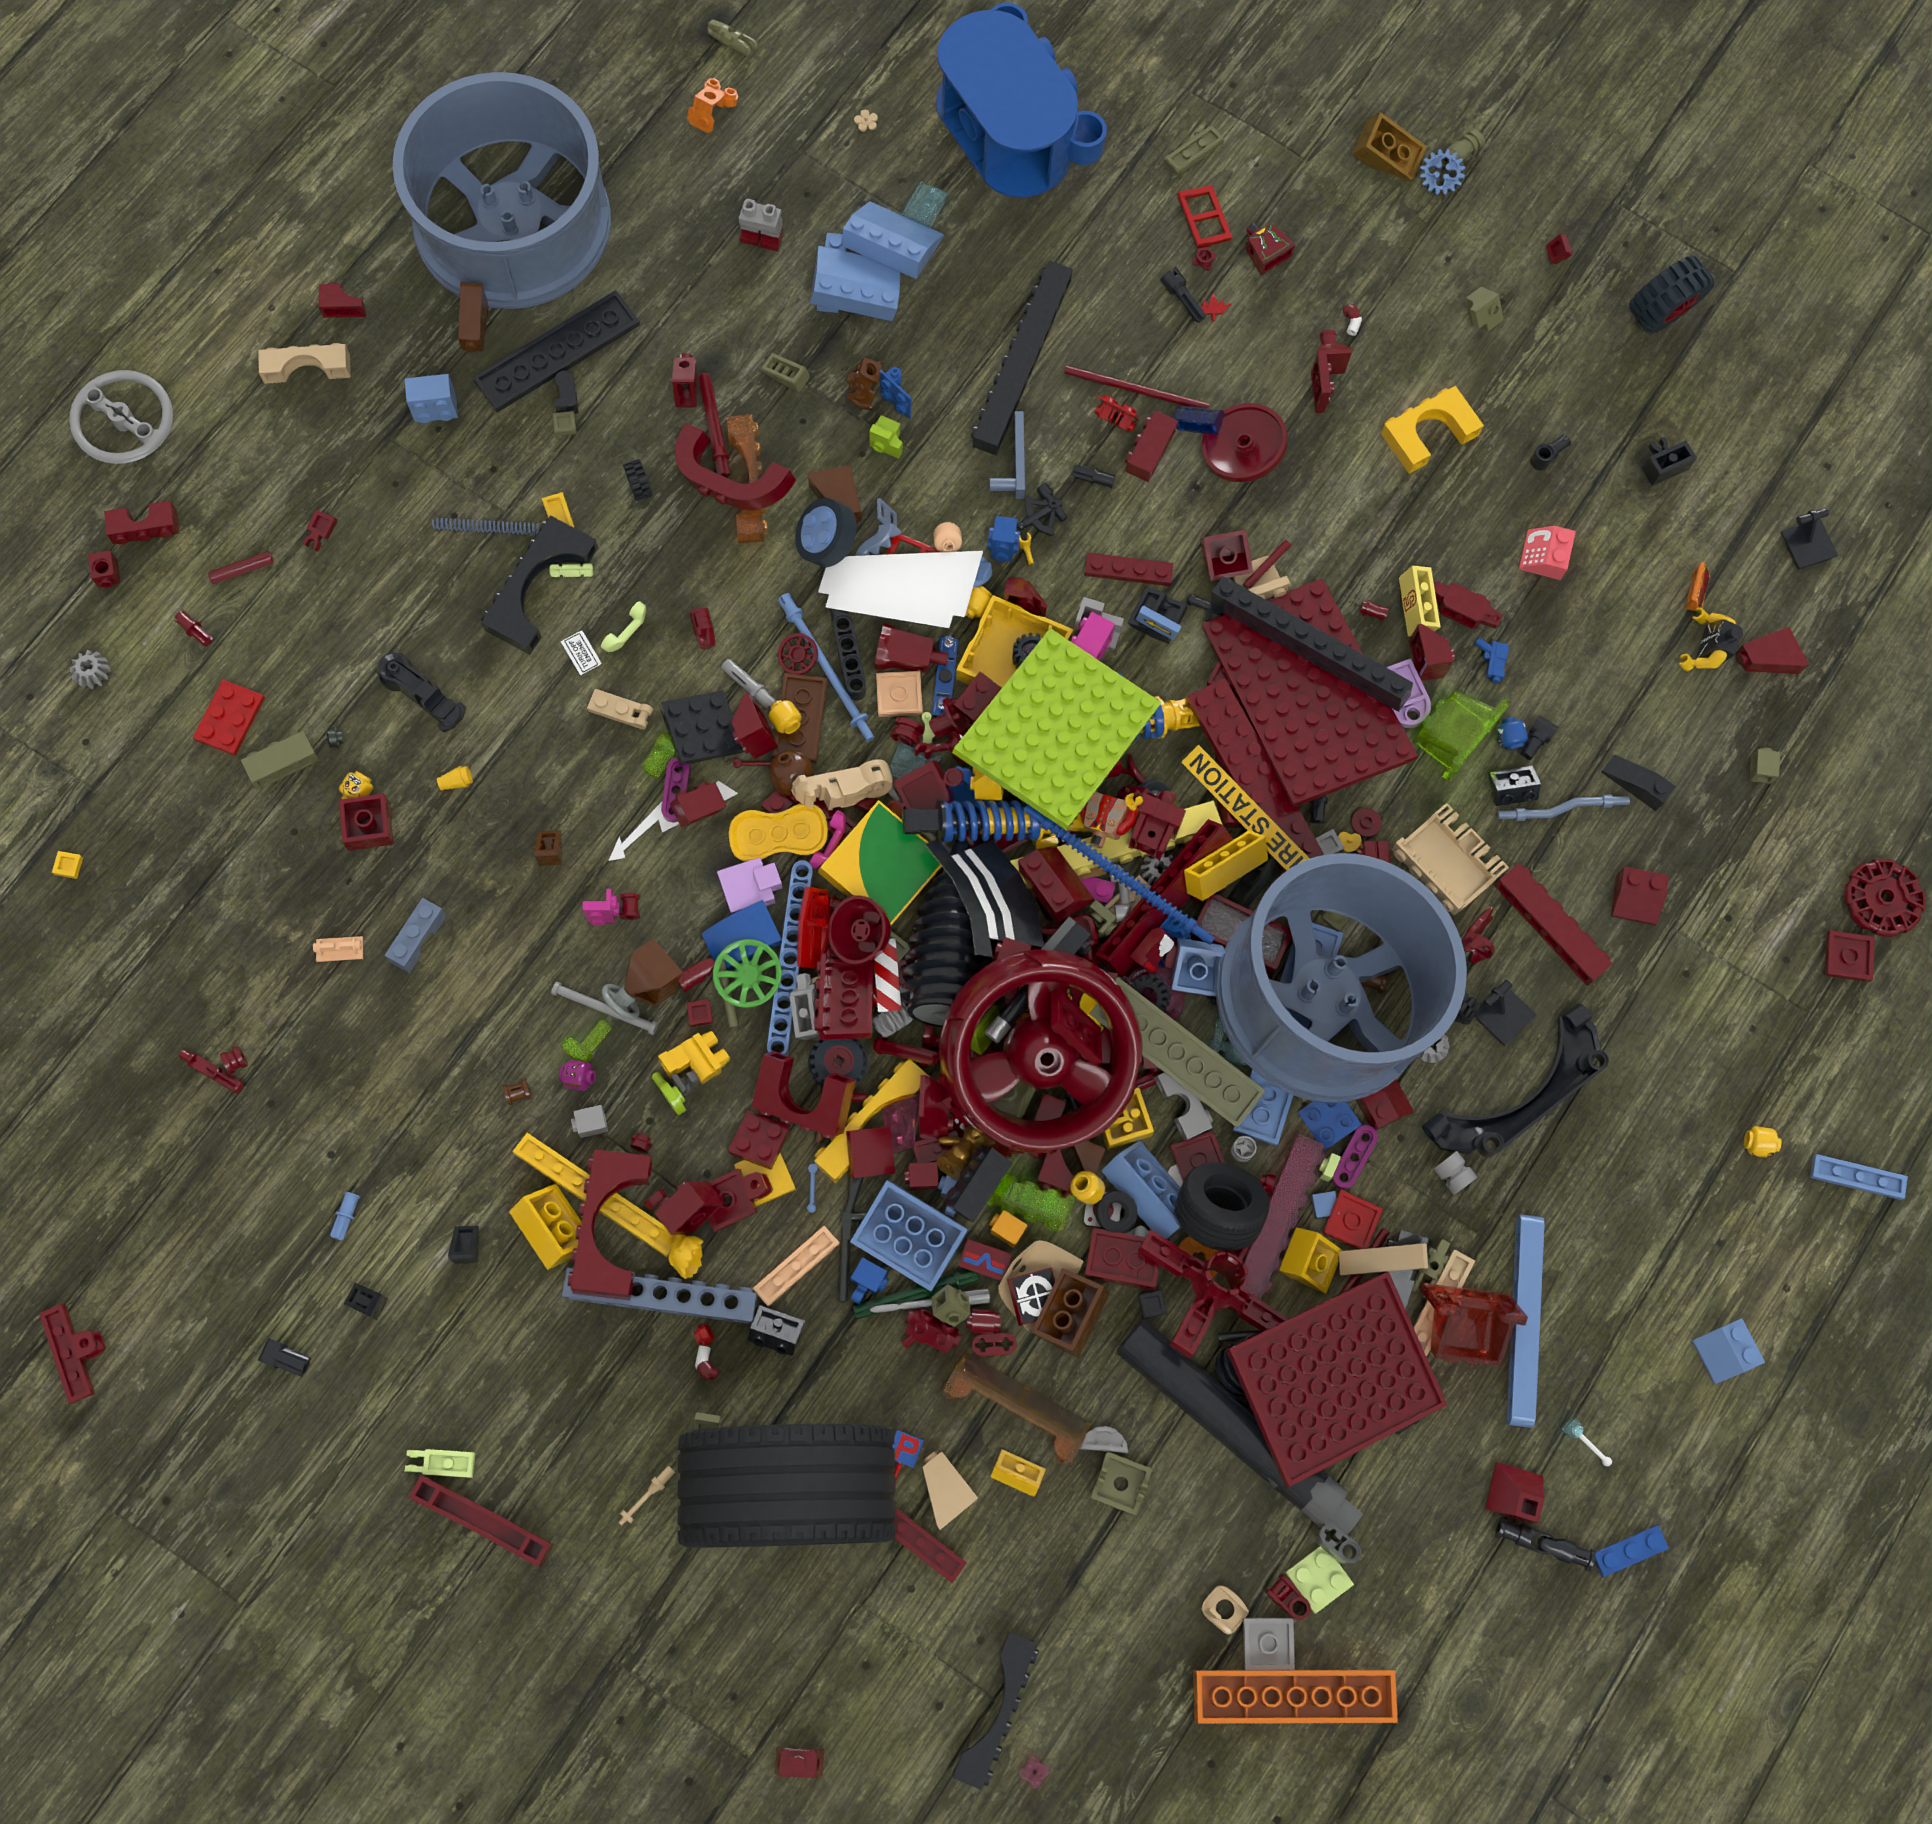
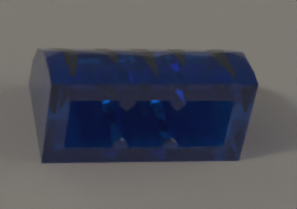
[1174,405,1225,435]

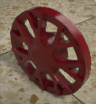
[778,633,818,675]

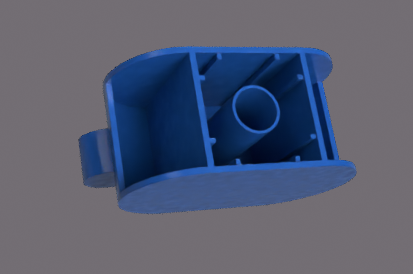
[936,2,1107,198]

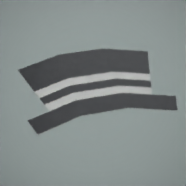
[925,839,1044,957]

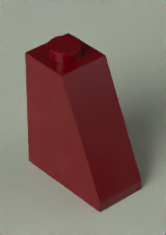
[1736,627,1809,674]

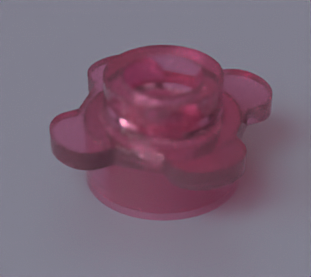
[1020,1756,1050,1788]

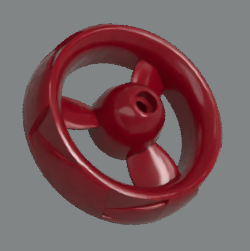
[939,949,1143,1153]

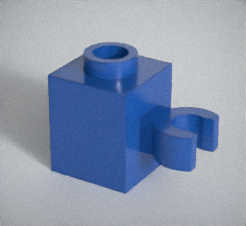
[851,1257,889,1304]

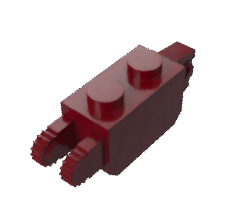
[1434,581,1503,629]

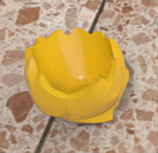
[668,1234,703,1279]

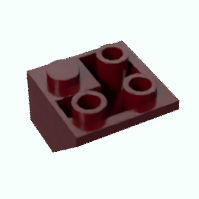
[1485,1462,1544,1524]

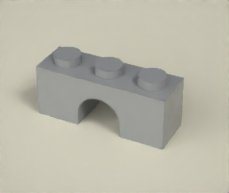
[1153,1072,1213,1141]

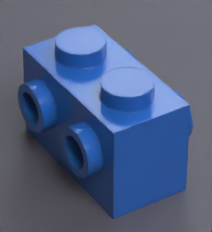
[987,516,1020,562]

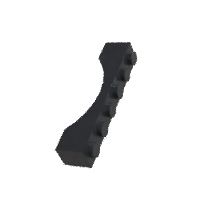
[953,1632,1039,1790]

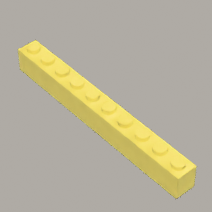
[1010,800,1222,889]

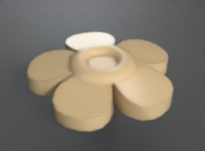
[854,110,878,132]

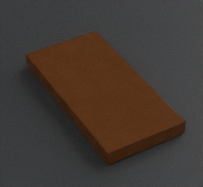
[772,673,828,763]

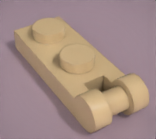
[587,689,653,730]

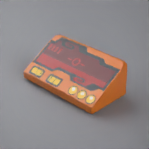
[1685,562,1710,612]

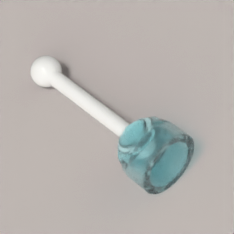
[1562,1417,1612,1466]

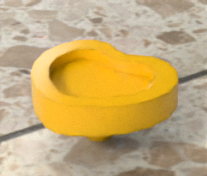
[1338,832,1362,854]

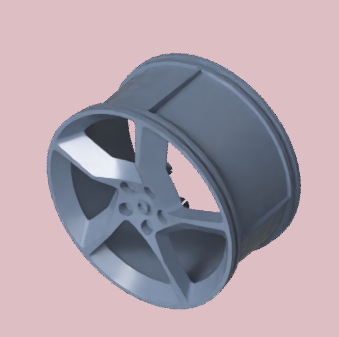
[393,72,611,309]
[1216,853,1467,1103]

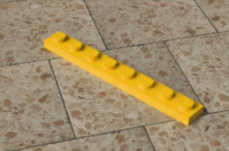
[513,1133,677,1257]

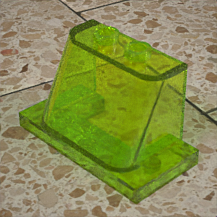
[1413,690,1511,781]

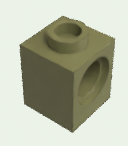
[1749,748,1780,784]

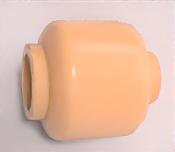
[933,522,962,552]

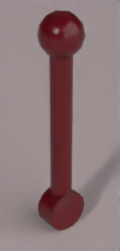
[733,759,772,768]

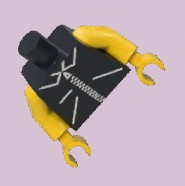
[1679,607,1743,671]

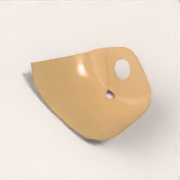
[999,1240,1084,1331]

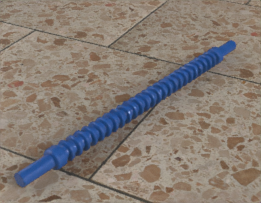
[1024,805,1215,945]

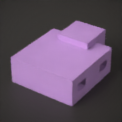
[717,857,782,915]

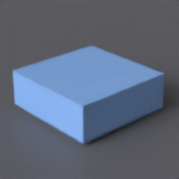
[1311,1191,1340,1219]

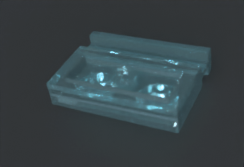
[902,181,948,228]
[889,742,941,778]

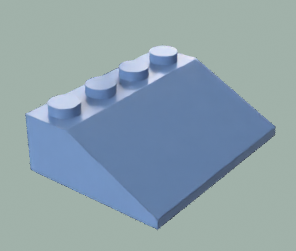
[841,201,944,279]
[810,246,900,321]
[850,1180,970,1291]

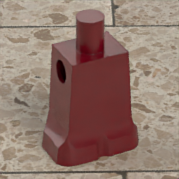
[875,623,949,673]

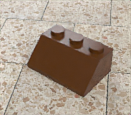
[1031,1268,1109,1358]

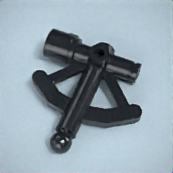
[1017,483,1068,536]

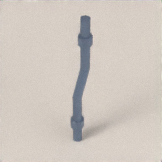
[1497,794,1630,821]

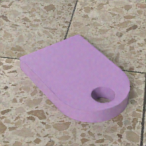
[1387,659,1431,728]

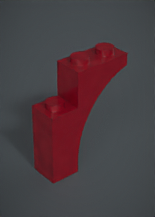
[1027,1094,1076,1201]

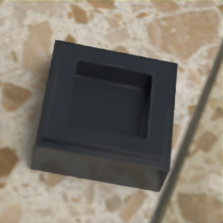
[1138,1290,1167,1319]

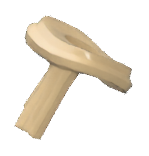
[1202,1585,1249,1635]

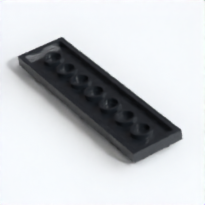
[473,290,640,413]

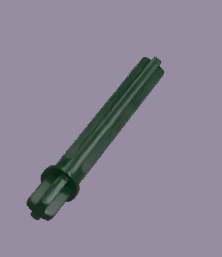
[853,1270,979,1320]

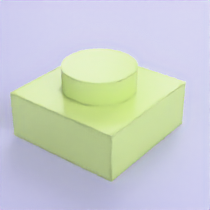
[1319,1153,1341,1182]

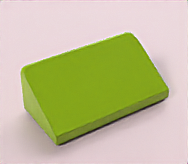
[971,1005,1000,1054]

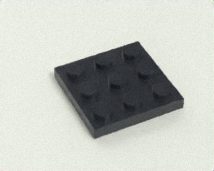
[659,690,744,766]

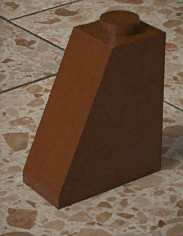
[458,282,489,352]
[808,465,861,523]

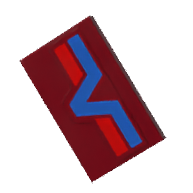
[958,1239,1012,1281]

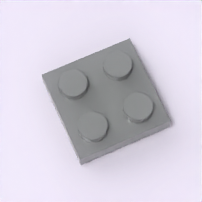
[1243,1618,1295,1670]

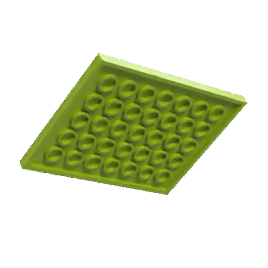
[952,628,1161,830]

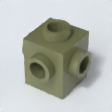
[931,1284,971,1327]

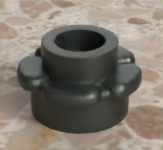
[327,727,343,749]

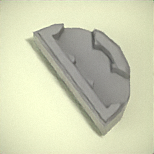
[1080,1426,1128,1453]

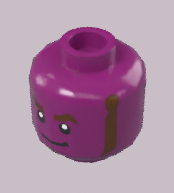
[559,1059,596,1091]

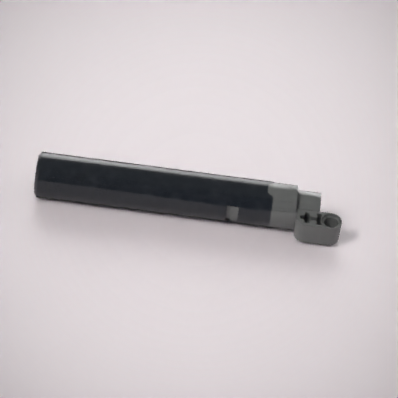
[1117,1319,1363,1565]

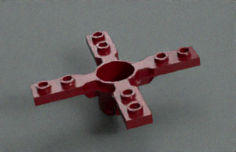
[1138,1229,1289,1358]

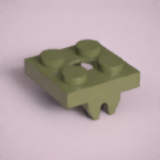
[1090,1452,1152,1516]

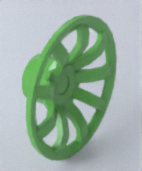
[713,939,782,1008]

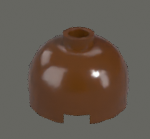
[769,750,815,795]

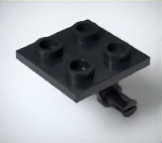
[1780,508,1838,570]
[1475,980,1536,1046]

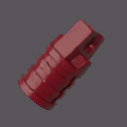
[689,608,715,650]

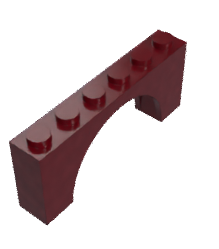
[568,1149,653,1301]

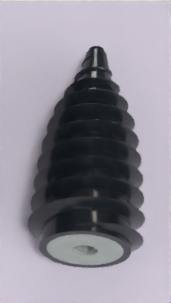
[899,839,991,1027]

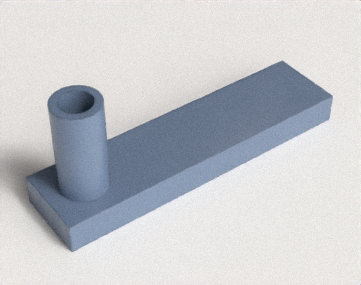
[990,411,1025,499]

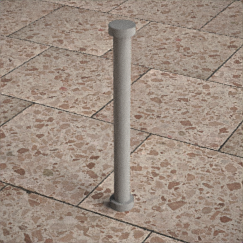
[551,982,658,1035]

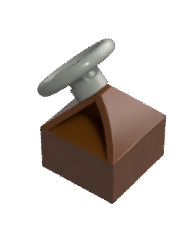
[602,938,683,1020]

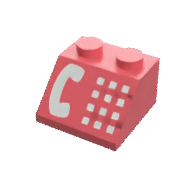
[1519,526,1576,580]

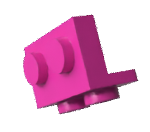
[582,889,620,926]

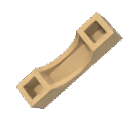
[259,343,351,384]

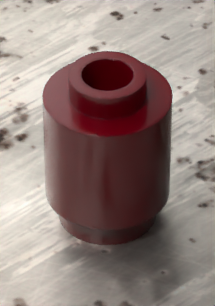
[966,1309,1001,1334]

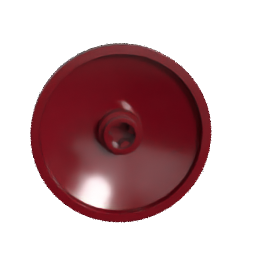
[1202,403,1288,482]

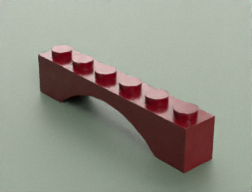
[408,1475,554,1567]

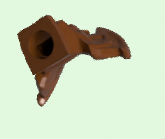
[847,358,884,410]

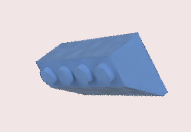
[1101,1140,1182,1239]

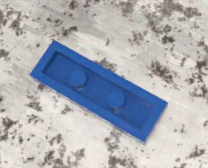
[1595,1525,1669,1577]

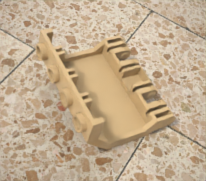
[1391,803,1509,915]

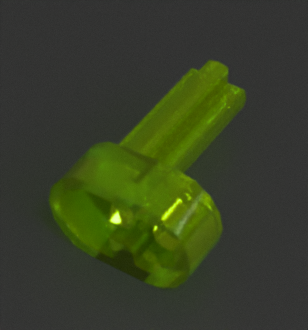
[560,1019,612,1062]

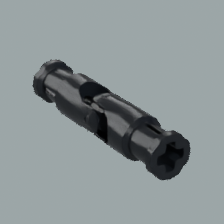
[1495,1516,1596,1571]

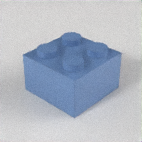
[405,374,458,423]

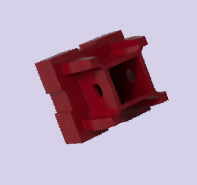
[1128,790,1186,861]

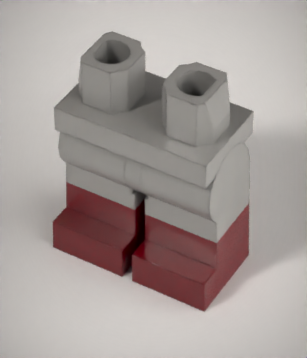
[739,199,784,252]

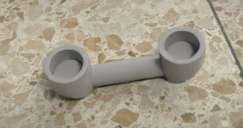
[1110,864,1130,923]

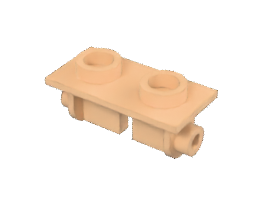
[313,936,363,962]

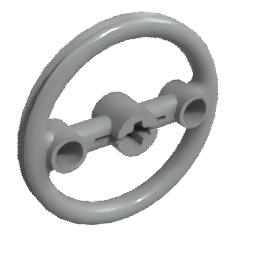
[69,370,173,464]

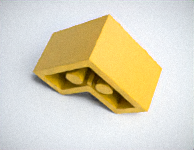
[1102,1088,1154,1150]

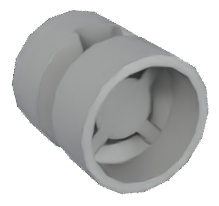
[1433,1151,1478,1195]

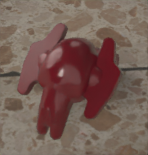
[915,730,967,764]

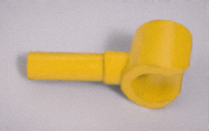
[1019,533,1034,565]

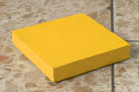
[734,1153,796,1207]

